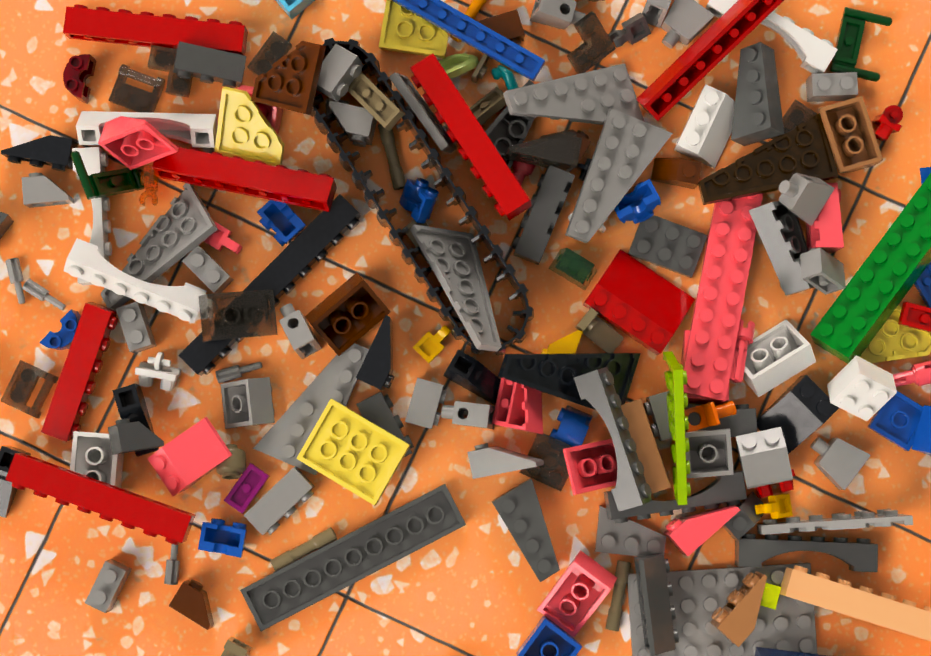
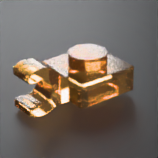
[139,165,158,206]

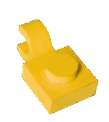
[413,325,452,363]
[755,493,793,519]

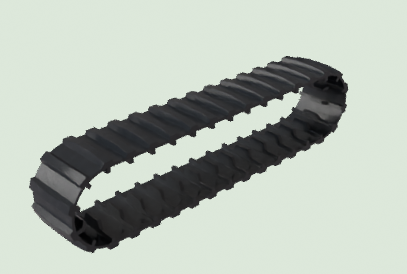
[311,38,534,356]

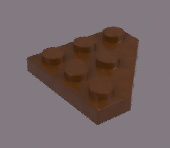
[251,41,326,115]

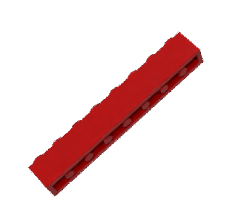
[636,0,784,121]
[63,4,248,56]
[410,53,532,221]
[152,144,337,212]
[5,453,196,545]

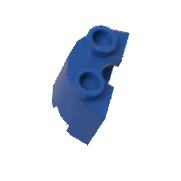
[399,178,439,223]
[614,179,661,224]
[257,200,306,246]
[40,309,81,350]
[548,405,592,452]
[198,518,247,558]

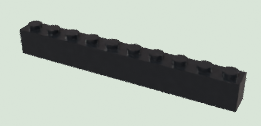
[178,194,361,376]

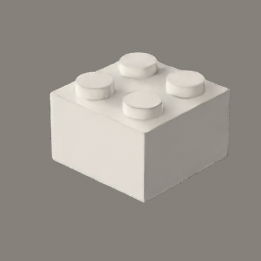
[827,355,897,421]

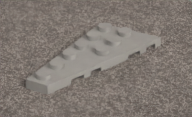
[503,63,644,125]
[565,108,673,243]
[101,183,218,311]
[410,224,502,352]
[253,343,369,475]
[757,509,913,535]

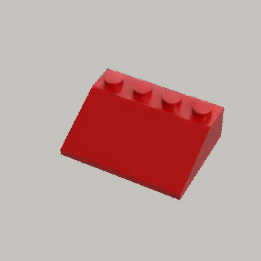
[583,249,695,355]

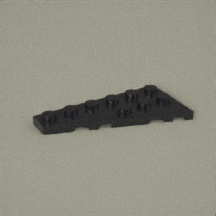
[498,353,641,411]

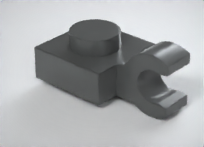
[608,12,651,47]

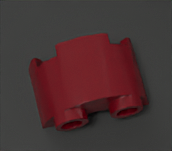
[63,54,96,104]

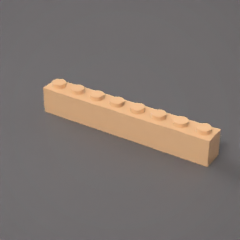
[780,565,931,641]

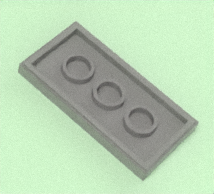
[389,72,457,153]

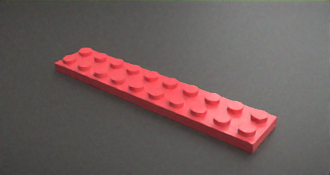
[683,193,763,403]

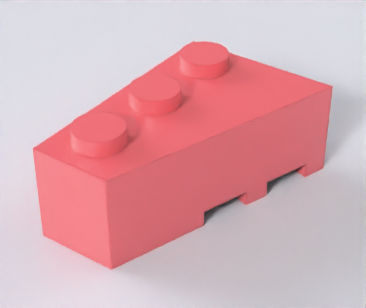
[806,183,844,253]
[492,378,543,435]

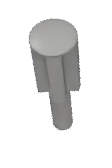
[5,258,25,304]
[22,278,66,311]
[215,362,263,384]
[164,544,180,585]

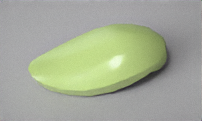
[439,53,479,79]

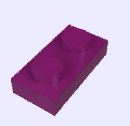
[224,463,270,514]

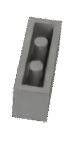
[244,467,315,535]

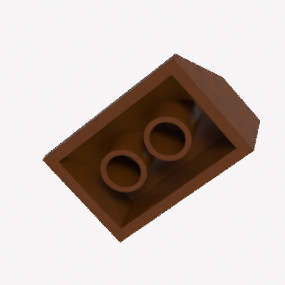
[305,272,390,356]

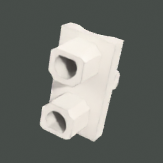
[135,352,181,391]

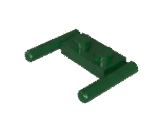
[830,7,892,82]
[71,151,145,200]

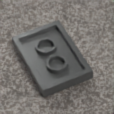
[628,215,708,278]

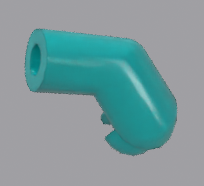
[491,65,519,90]

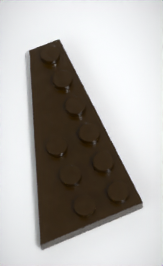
[698,113,838,205]

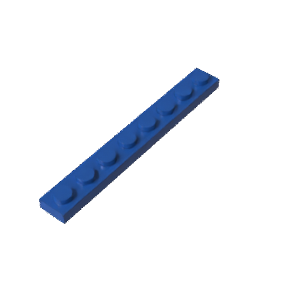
[392,0,545,82]

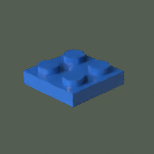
[867,391,923,451]

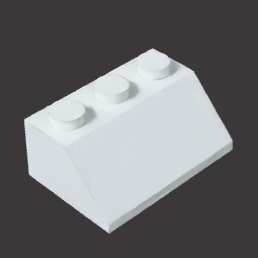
[674,84,735,169]
[743,319,816,397]
[70,431,124,488]

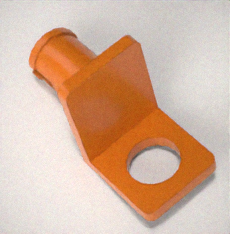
[684,400,737,432]

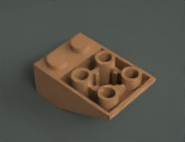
[710,571,767,647]

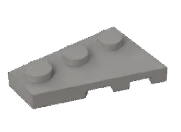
[595,506,666,556]

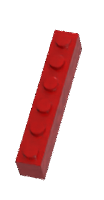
[41,302,118,442]

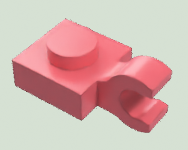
[203,222,243,254]

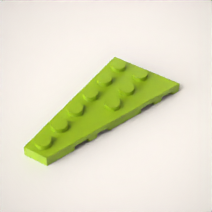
[663,351,691,505]

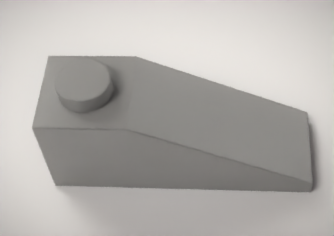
[467,443,544,479]

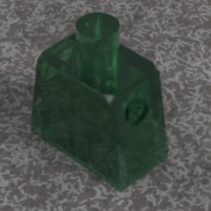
[549,248,597,291]

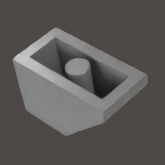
[21,173,74,208]

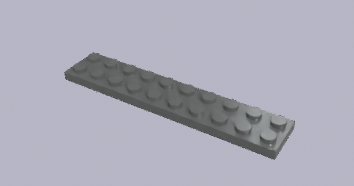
[240,484,466,631]

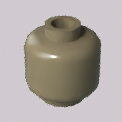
[216,444,246,480]

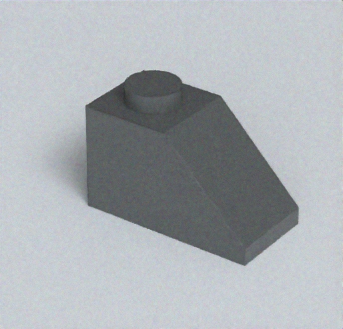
[108,419,164,455]
[723,491,765,540]

